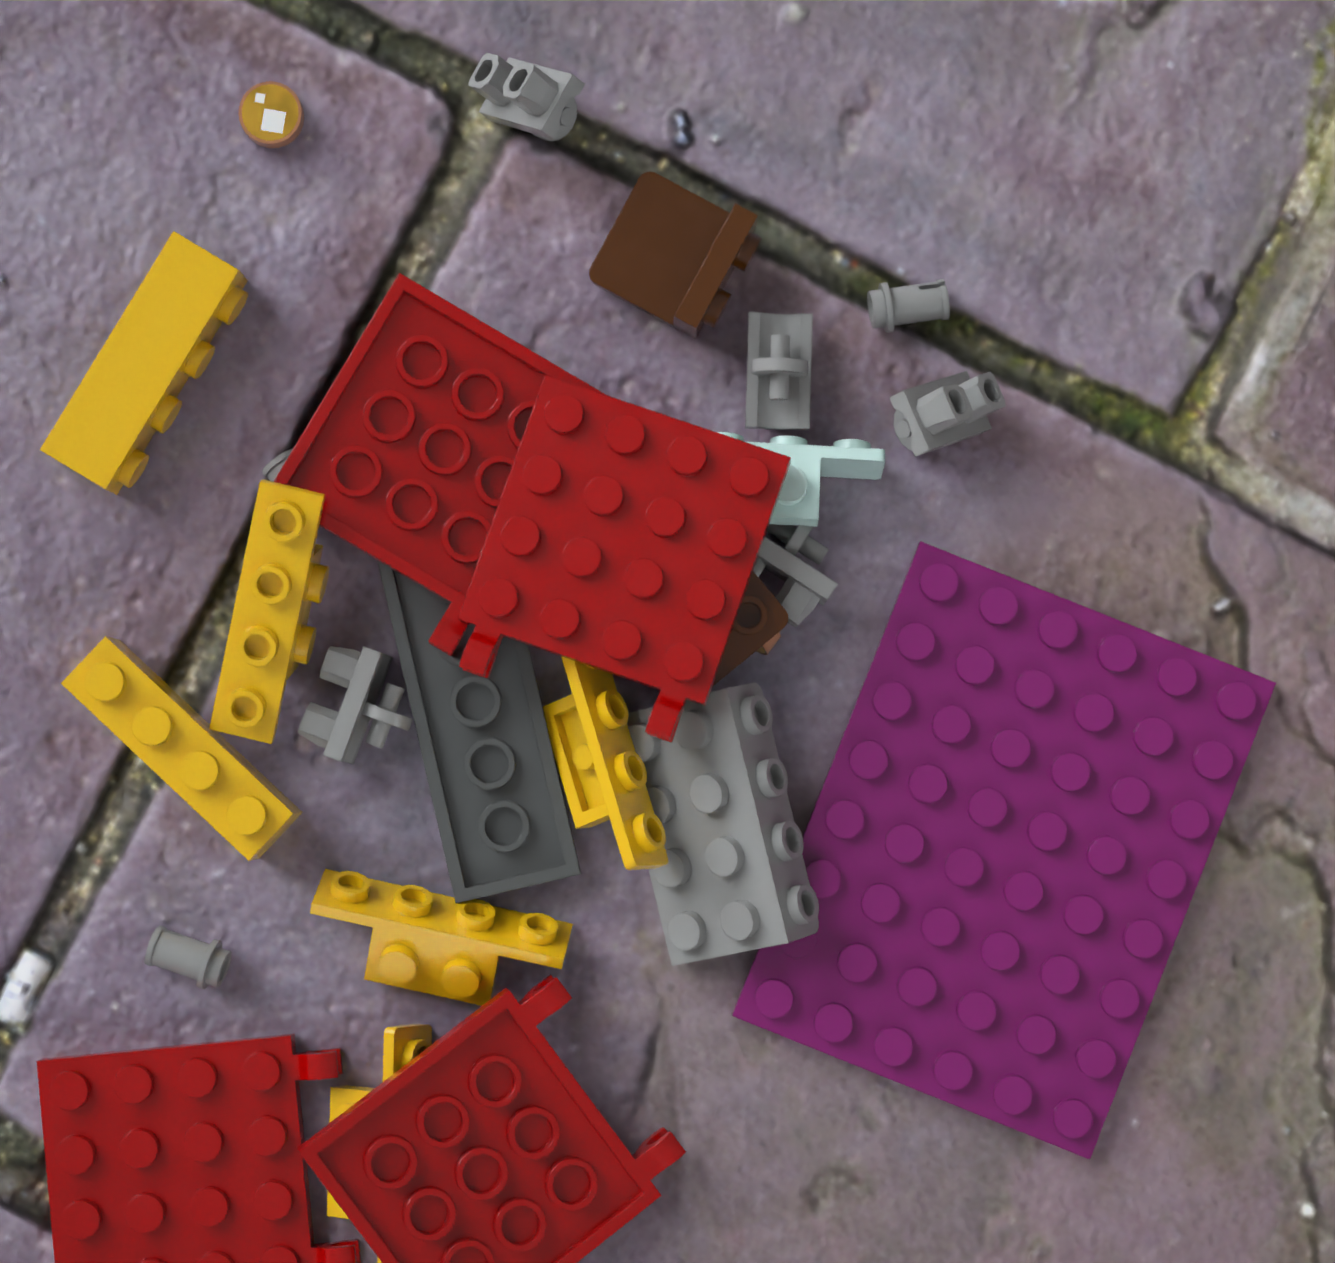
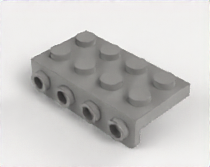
[627,682,819,966]

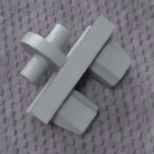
[468,53,585,141]
[745,312,813,431]
[889,371,1006,457]
[753,524,838,627]
[298,646,413,764]

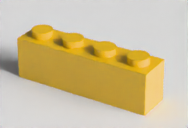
[40,231,248,495]
[61,636,303,861]

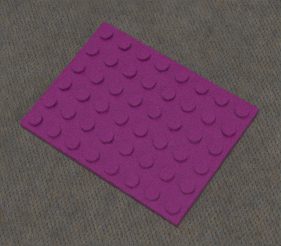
[732,541,1276,1159]

